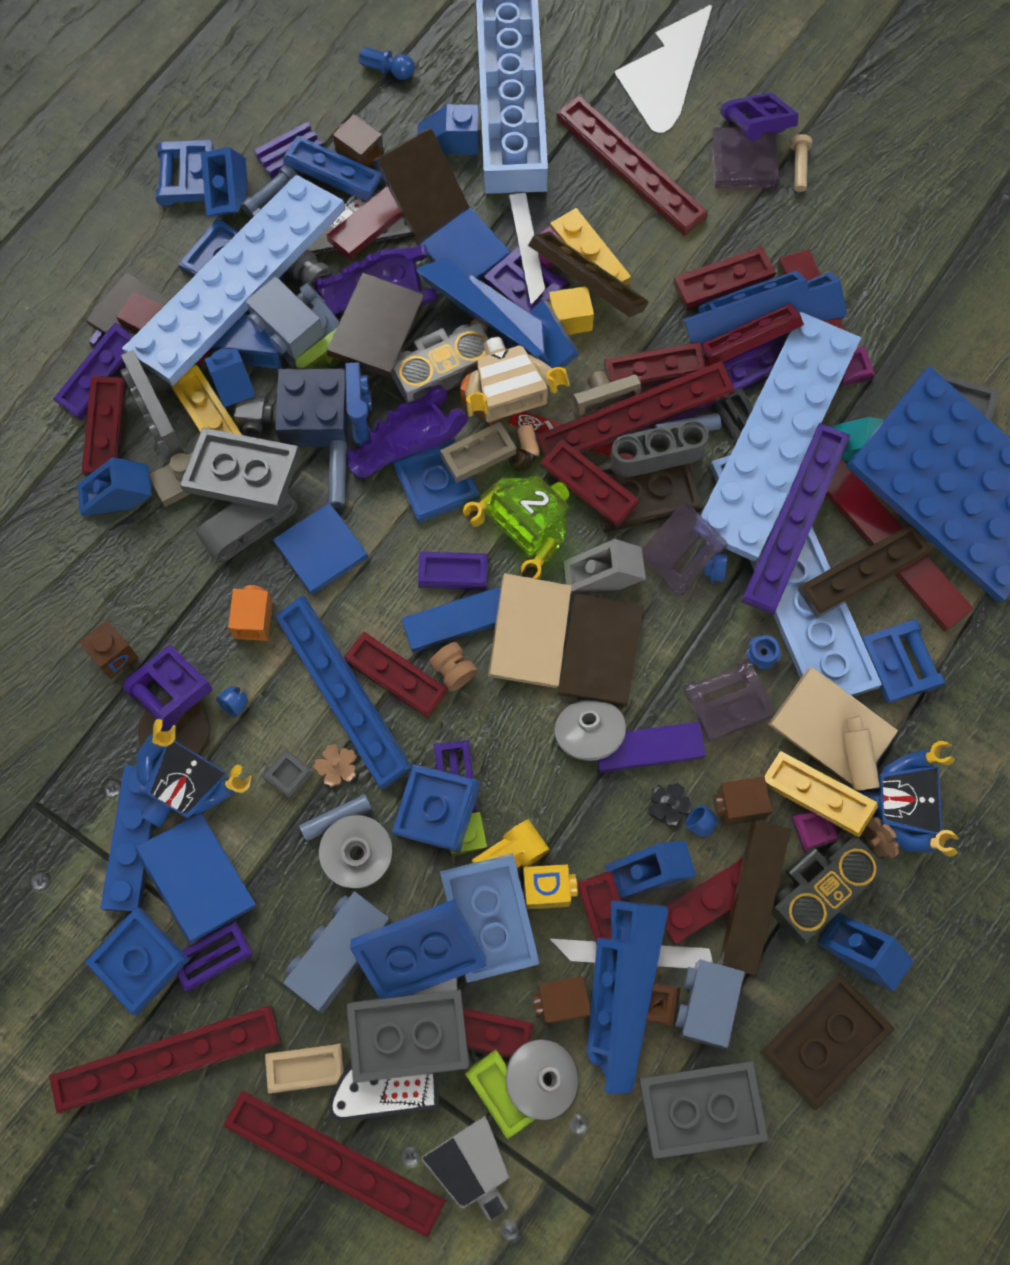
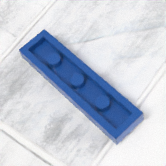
[100,765,154,913]

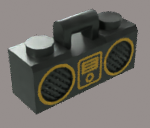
[771,836,887,946]

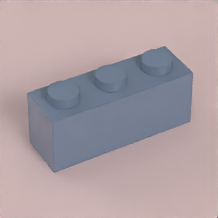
[283,891,392,1014]

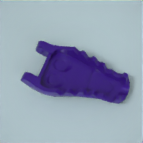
[314,245,438,315]
[347,385,468,478]

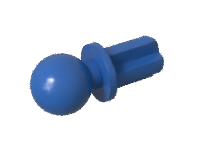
[359,47,415,80]

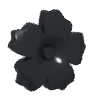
[648,783,693,826]

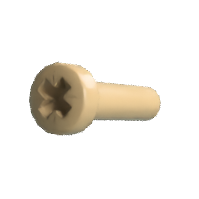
[790,134,813,192]

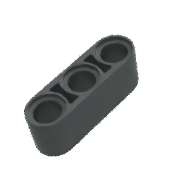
[610,420,709,477]
[197,492,297,562]

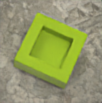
[451,812,487,857]

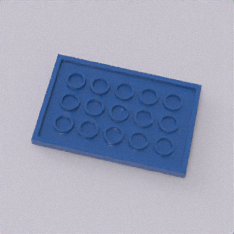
[846,366,1010,603]

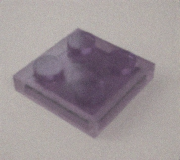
[712,128,779,188]

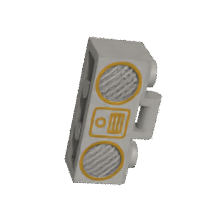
[392,323,489,403]

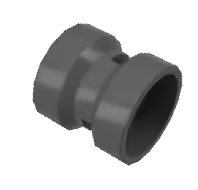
[287,249,332,288]

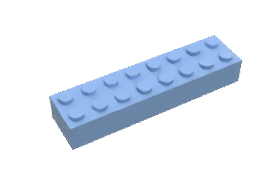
[476,0,548,194]

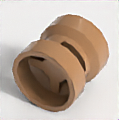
[429,642,478,691]

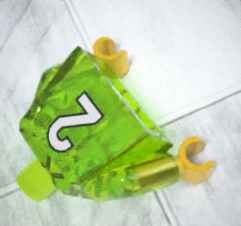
[463,475,569,580]

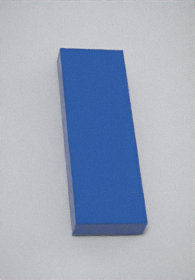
[283,135,382,202]
[401,587,500,653]

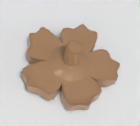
[314,744,357,788]
[862,817,899,859]

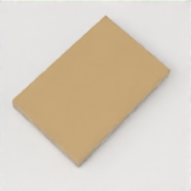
[488,573,571,688]
[768,667,898,787]

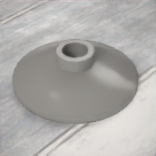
[555,699,626,761]
[319,815,392,889]
[506,1040,578,1120]

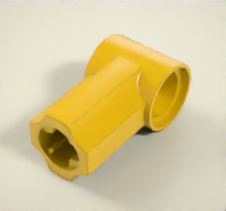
[472,819,550,869]

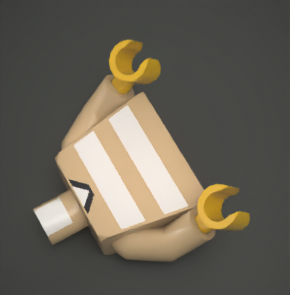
[465,337,570,423]

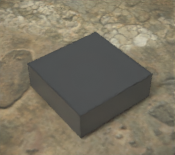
[262,749,314,800]

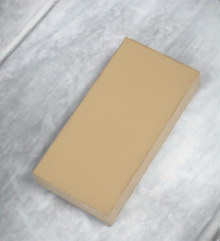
[265,1044,345,1094]

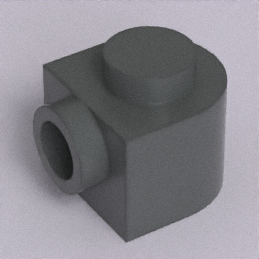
[234,395,274,437]

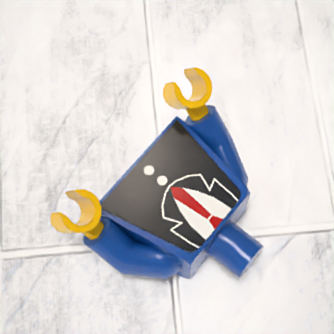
[136,719,252,828]
[857,741,959,857]

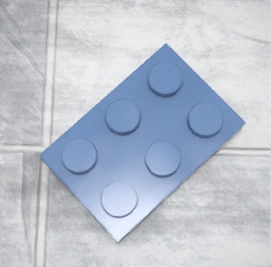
[440,853,540,983]

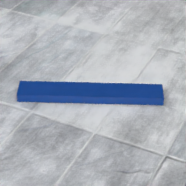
[275,596,412,789]

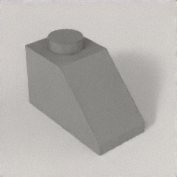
[564,539,646,594]

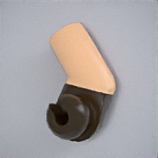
[508,425,540,472]

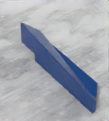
[416,257,549,365]
[684,270,847,344]
[587,901,668,1094]

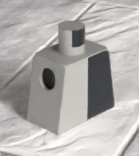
[421,1116,510,1221]

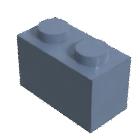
[245,276,324,360]
[675,959,744,1049]

